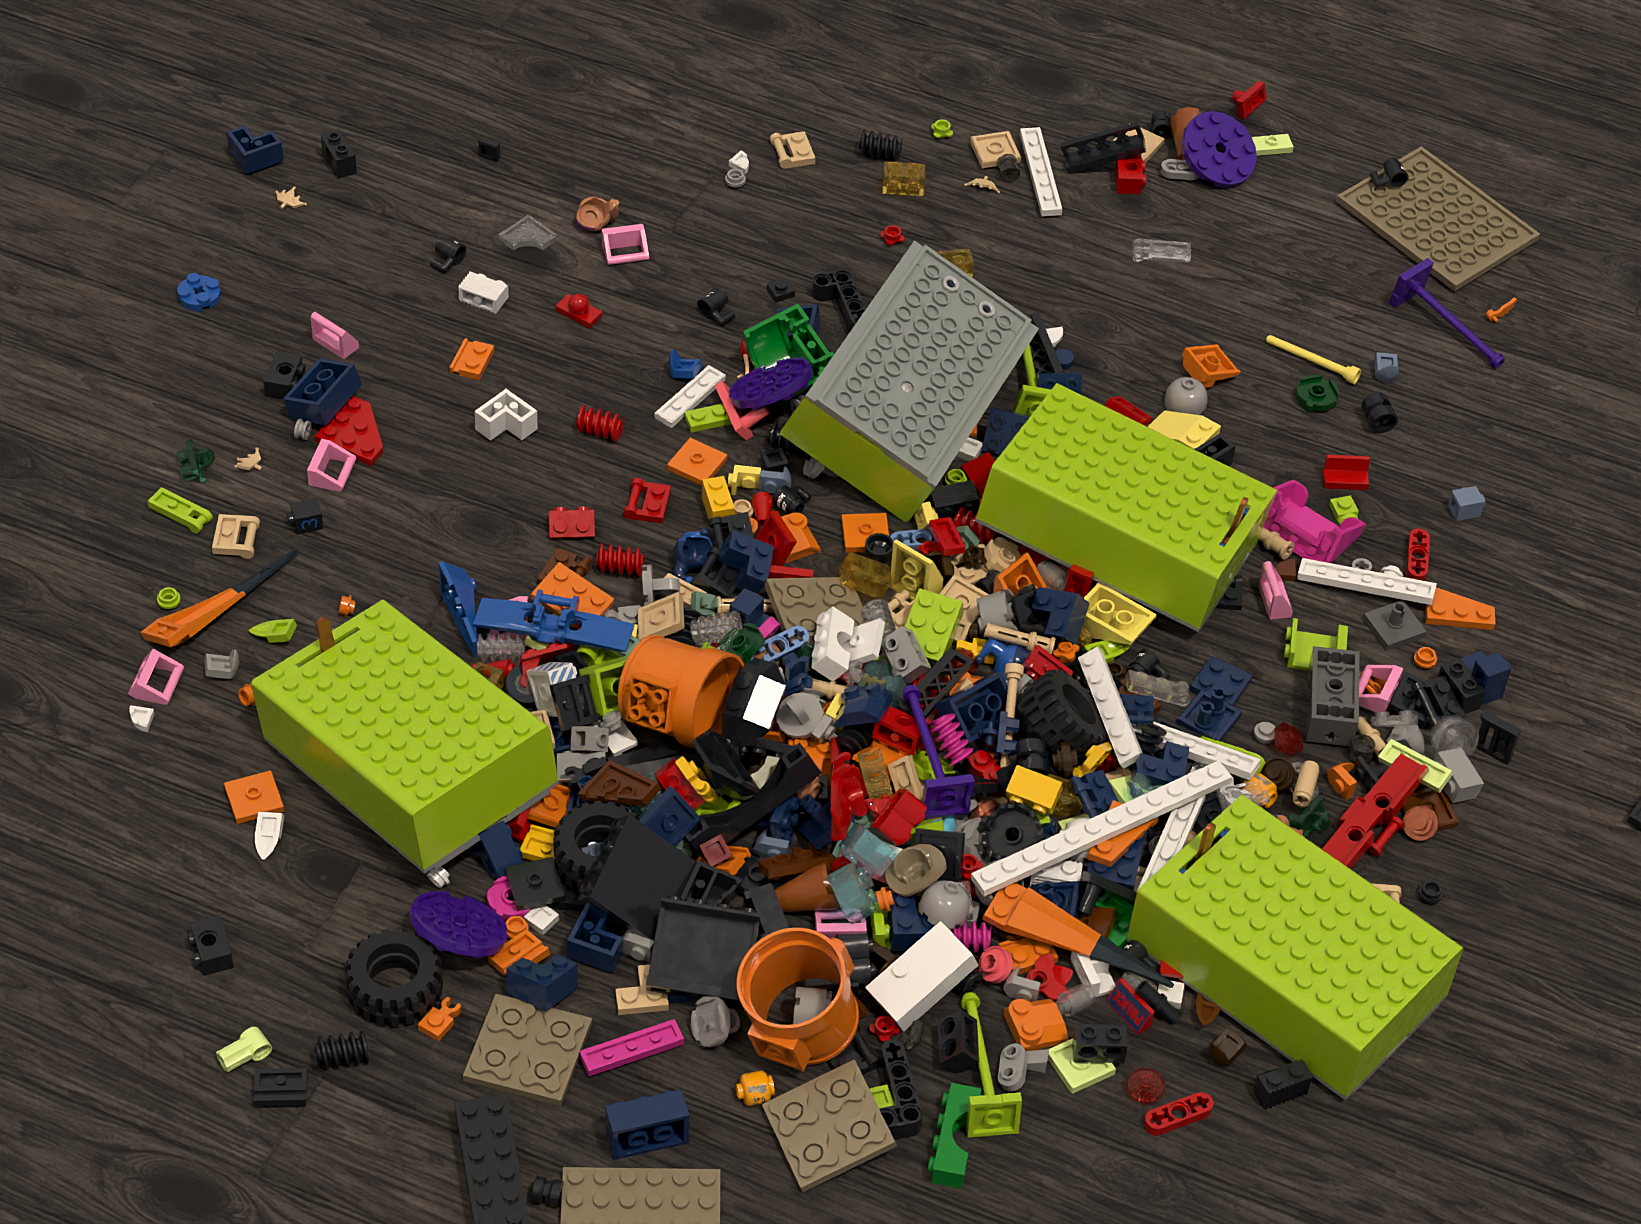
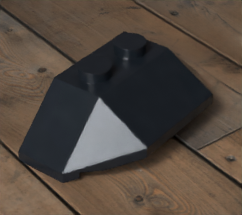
[722,658,787,740]
[692,729,760,799]

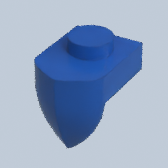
[669,350,702,379]

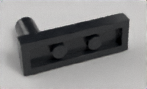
[1077,871,1137,916]

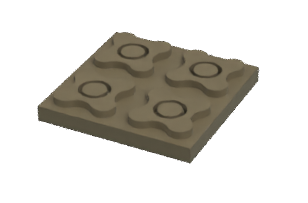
[764,577,869,653]
[463,994,592,1106]
[762,1059,897,1192]

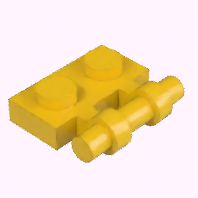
[1073,742,1113,778]
[675,756,718,804]

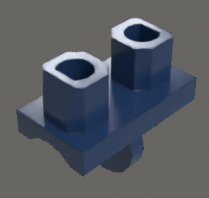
[782,652,813,696]
[980,711,1020,760]

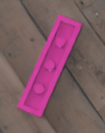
[580,1019,684,1076]

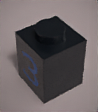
[287,498,323,535]

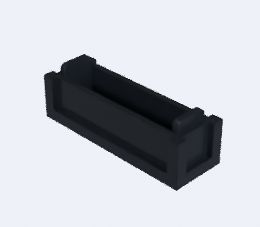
[607,738,681,766]

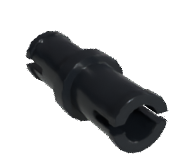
[1135,980,1182,1025]

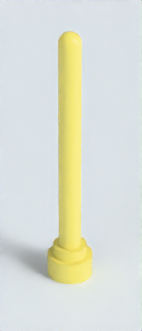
[1266,335,1361,385]

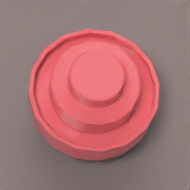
[978,946,1013,984]

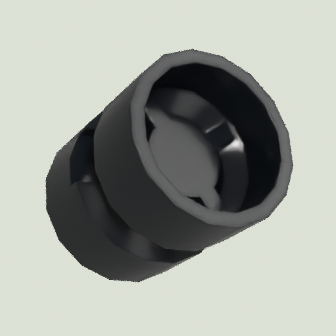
[1361,392,1398,433]
[864,533,894,576]
[1015,738,1049,777]

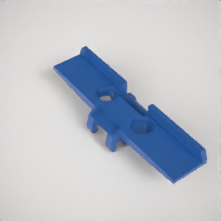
[473,590,635,652]

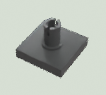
[1363,600,1427,651]

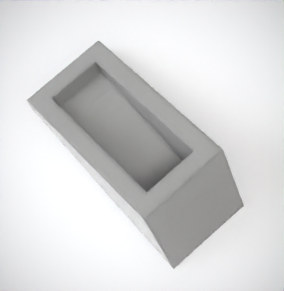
[1026,1049,1049,1073]

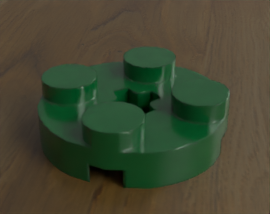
[1295,374,1339,413]
[719,623,766,665]

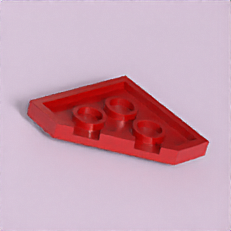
[315,396,383,466]

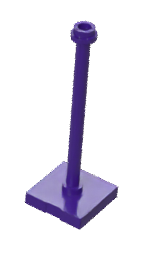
[1389,258,1505,368]
[903,685,975,819]

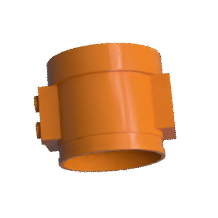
[618,635,744,749]
[737,928,859,1072]

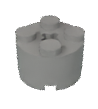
[976,589,1020,640]
[793,987,832,1024]

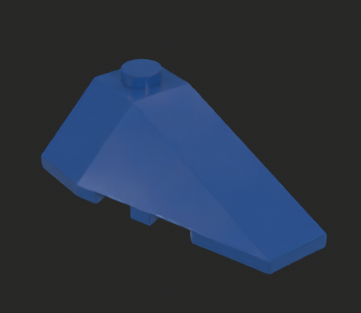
[439,561,478,658]

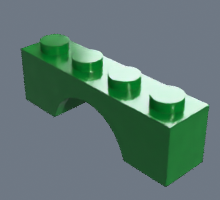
[928,1083,981,1189]

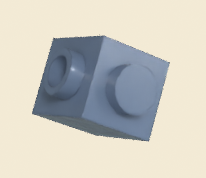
[1448,486,1485,521]

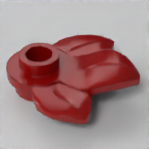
[1026,954,1073,1000]

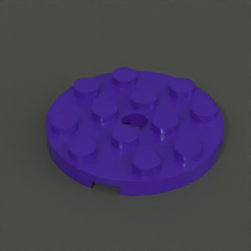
[1181,111,1257,188]
[729,358,813,410]
[409,891,508,959]

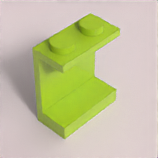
[1284,618,1348,670]

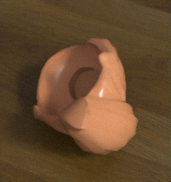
[575,196,620,231]

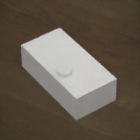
[865,921,978,1032]

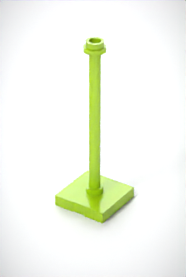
[1012,343,1051,416]
[961,992,1022,1138]

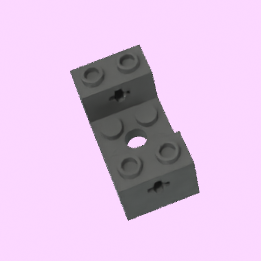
[1306,646,1360,747]

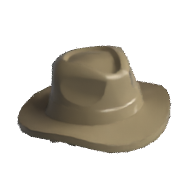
[885,844,947,897]

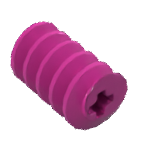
[927,713,973,767]
[949,920,992,953]

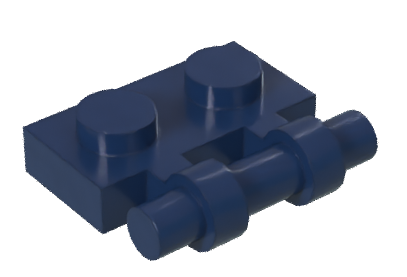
[1119,694,1154,727]
[1070,770,1119,819]

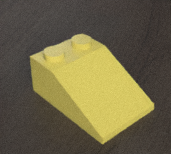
[1148,411,1221,449]
[889,539,943,601]
[1081,582,1157,645]

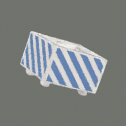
[526,662,584,717]

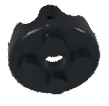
[1012,584,1050,638]
[981,802,1043,860]

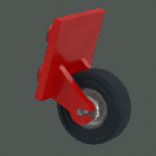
[505,643,568,707]

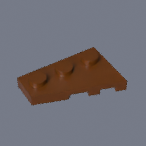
[578,760,661,806]
[758,843,836,880]

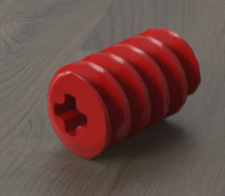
[576,405,625,441]
[953,507,1001,544]
[596,543,645,577]

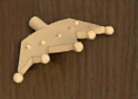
[964,176,1000,194]
[275,187,307,209]
[234,448,262,471]

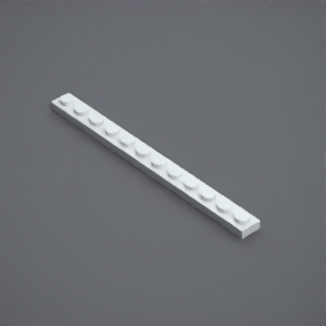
[971,760,1232,896]

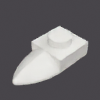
[255,812,284,860]

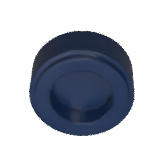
[1055,349,1074,369]

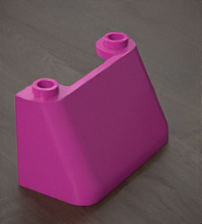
[1264,479,1366,563]

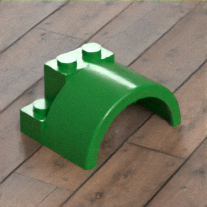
[744,304,834,402]

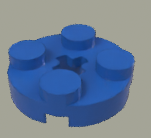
[177,273,221,311]

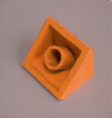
[993,553,1047,595]

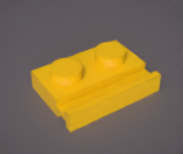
[520,824,554,861]

